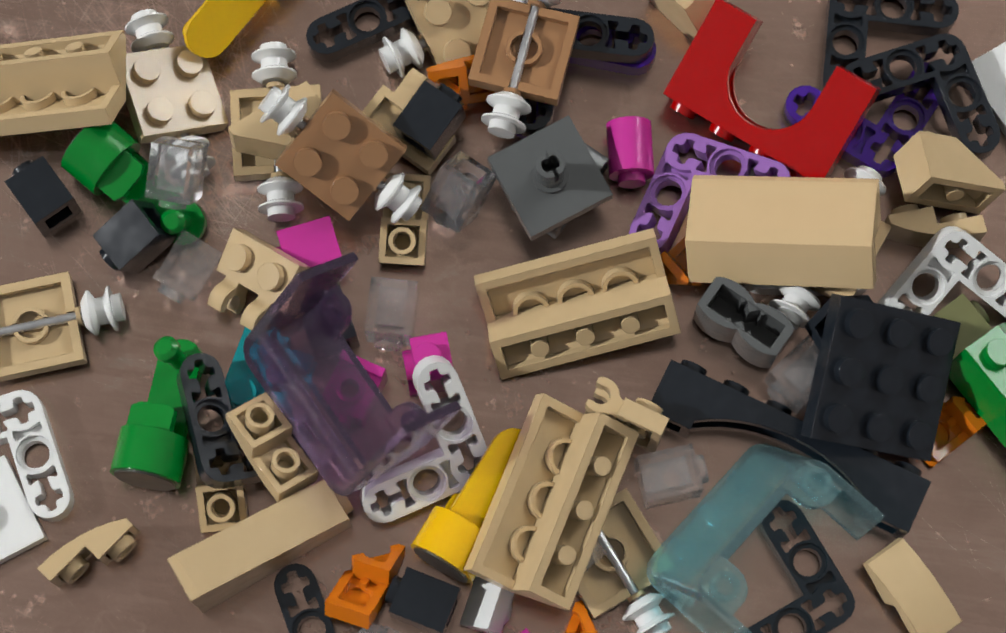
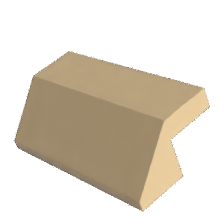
[0,30,126,136]
[685,175,881,289]
[474,228,681,380]
[464,393,639,610]

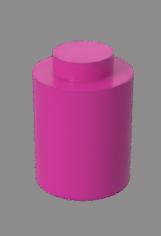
[606,116,654,188]

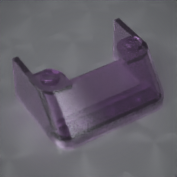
[243,252,462,496]

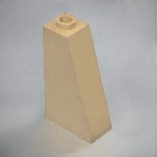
[167,478,354,613]

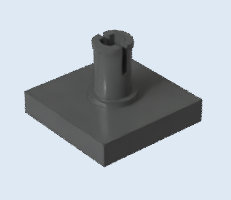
[487,115,613,241]

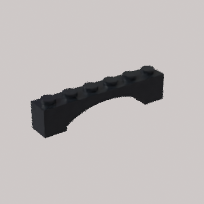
[651,359,931,538]

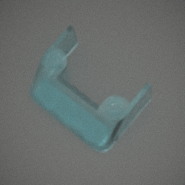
[647,444,885,633]

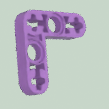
[629,132,791,254]

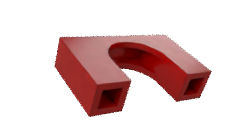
[663,0,881,178]

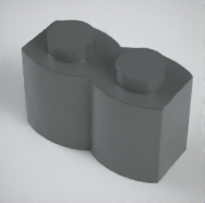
[693,277,795,369]

